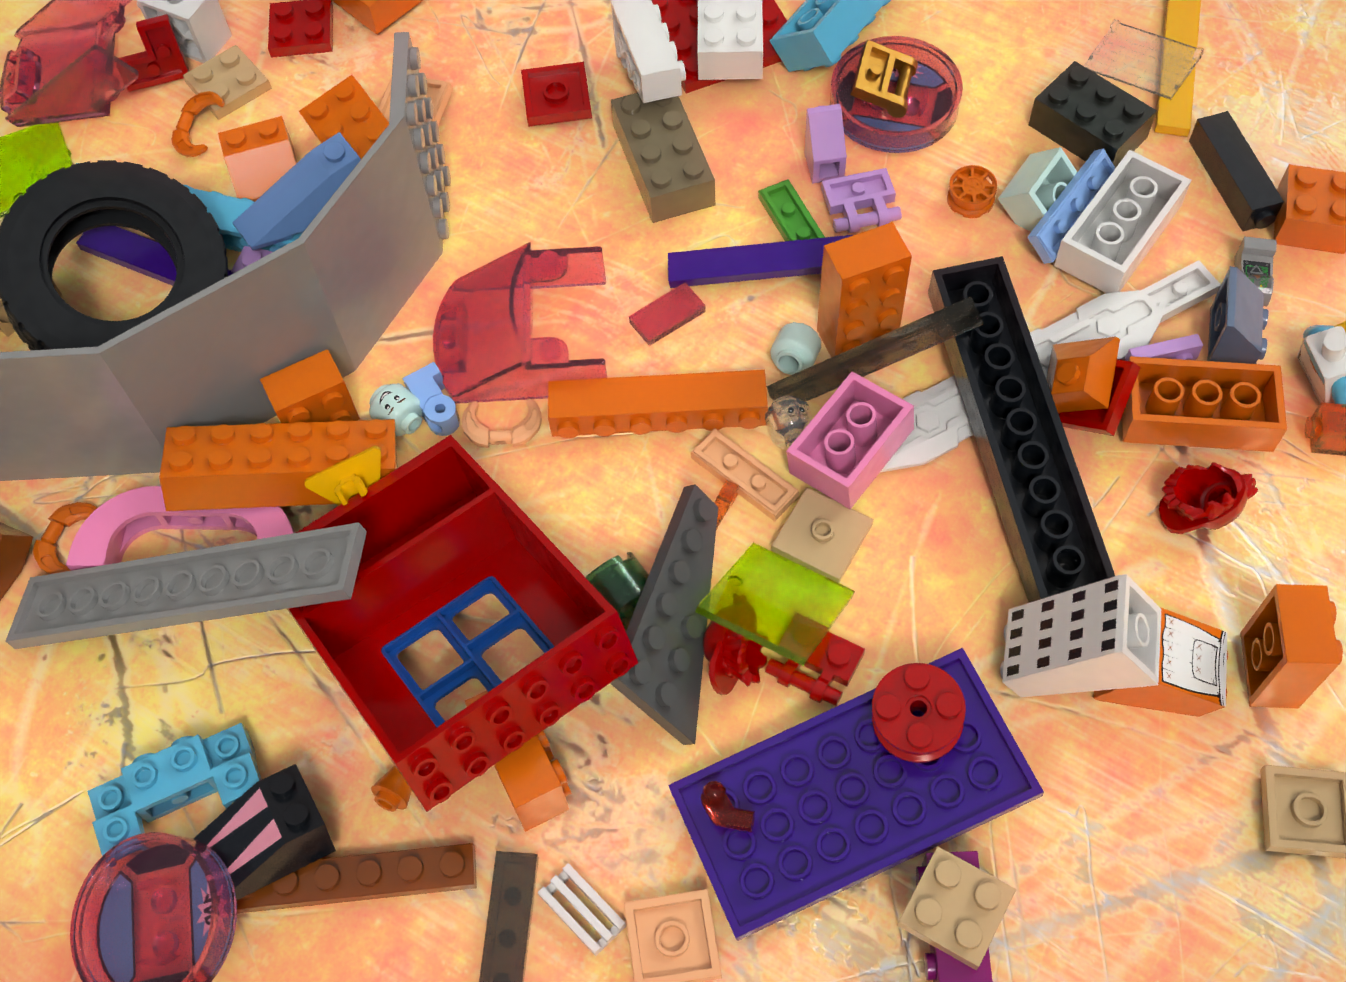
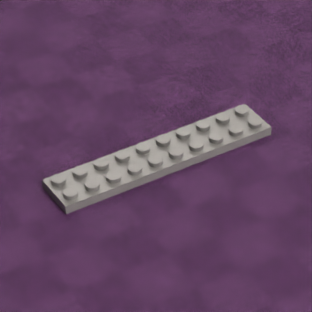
[5,522,367,649]

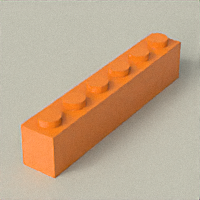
[548,369,768,438]

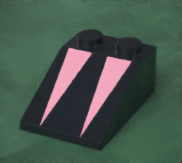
[189,764,336,904]

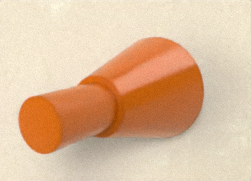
[371,765,412,812]

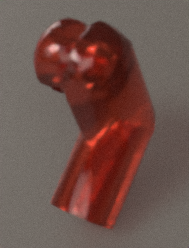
[701,781,755,832]

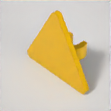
[305,446,381,506]

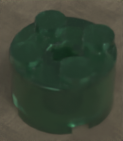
[586,552,649,631]

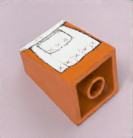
[1094,607,1228,717]

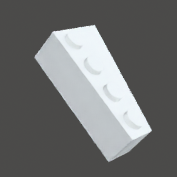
[610,0,686,103]

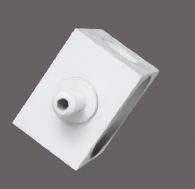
[136,0,232,63]

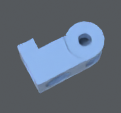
[402,362,460,436]

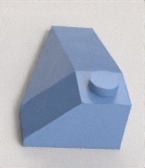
[232,132,361,250]

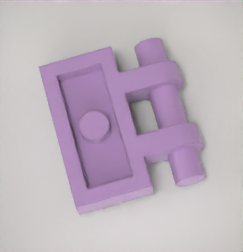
[821,168,902,233]

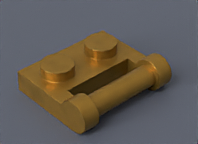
[850,39,918,118]

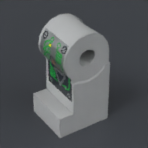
[1234,236,1277,307]

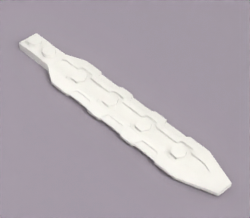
[880,260,1221,473]

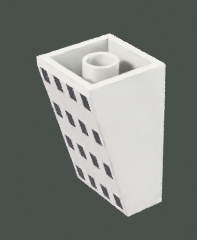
[1000,574,1162,697]

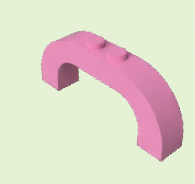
[66,486,296,571]

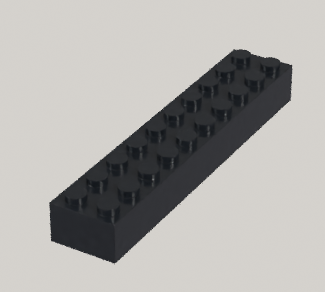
[928,256,1115,603]

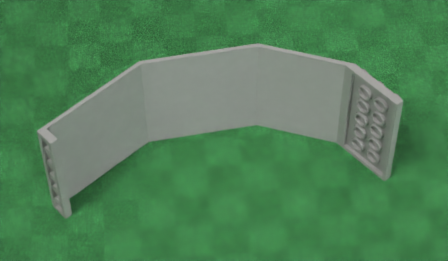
[0,32,451,481]

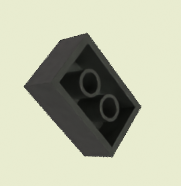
[1029,61,1157,168]

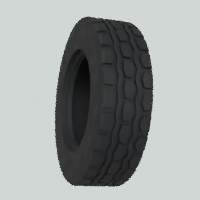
[0,160,228,350]

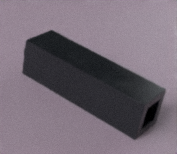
[1189,111,1284,232]

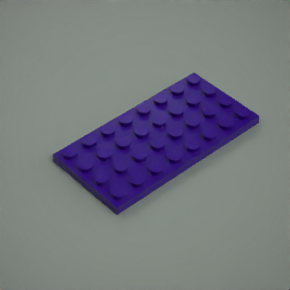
[668,648,1044,941]

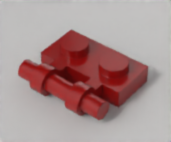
[765,615,865,707]

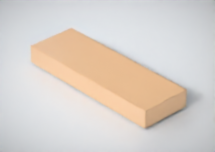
[691,428,799,521]

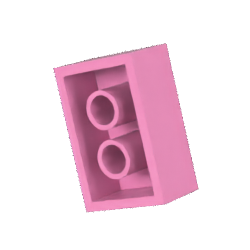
[786,371,914,509]

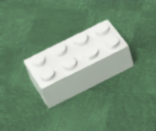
[698,0,763,80]
[1054,150,1191,293]

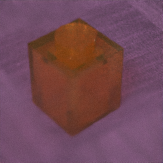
[1304,402,1346,456]

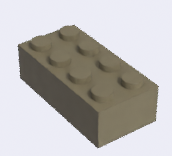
[611,93,716,223]

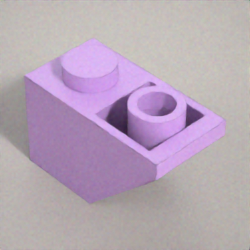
[804,104,847,184]

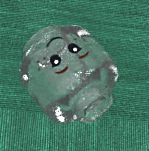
[765,395,814,450]

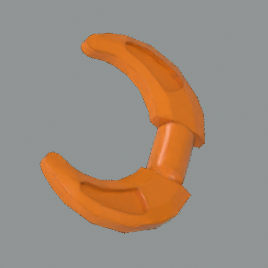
[171,91,225,157]
[33,502,98,574]

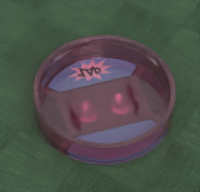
[830,36,963,153]
[70,832,237,982]

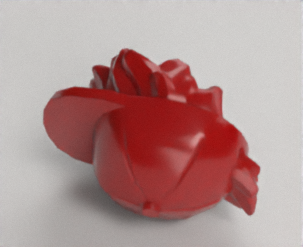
[1159,462,1258,534]
[703,597,767,695]

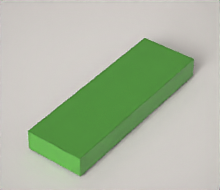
[758,179,825,241]

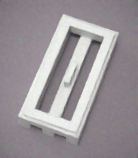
[537,863,626,956]

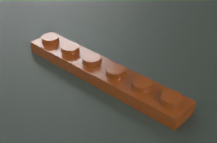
[230,843,477,914]

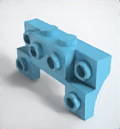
[87,723,262,863]

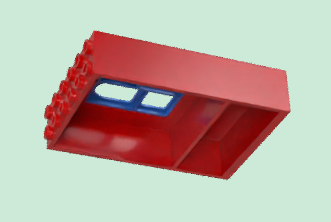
[287,435,639,812]

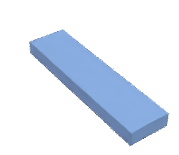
[1027,148,1115,264]

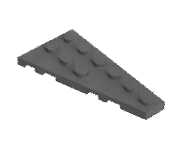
[610,484,718,745]

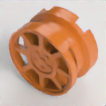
[947,165,997,218]

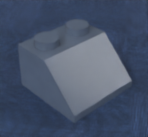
[1207,266,1269,364]

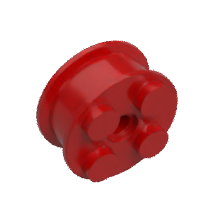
[872,663,966,763]

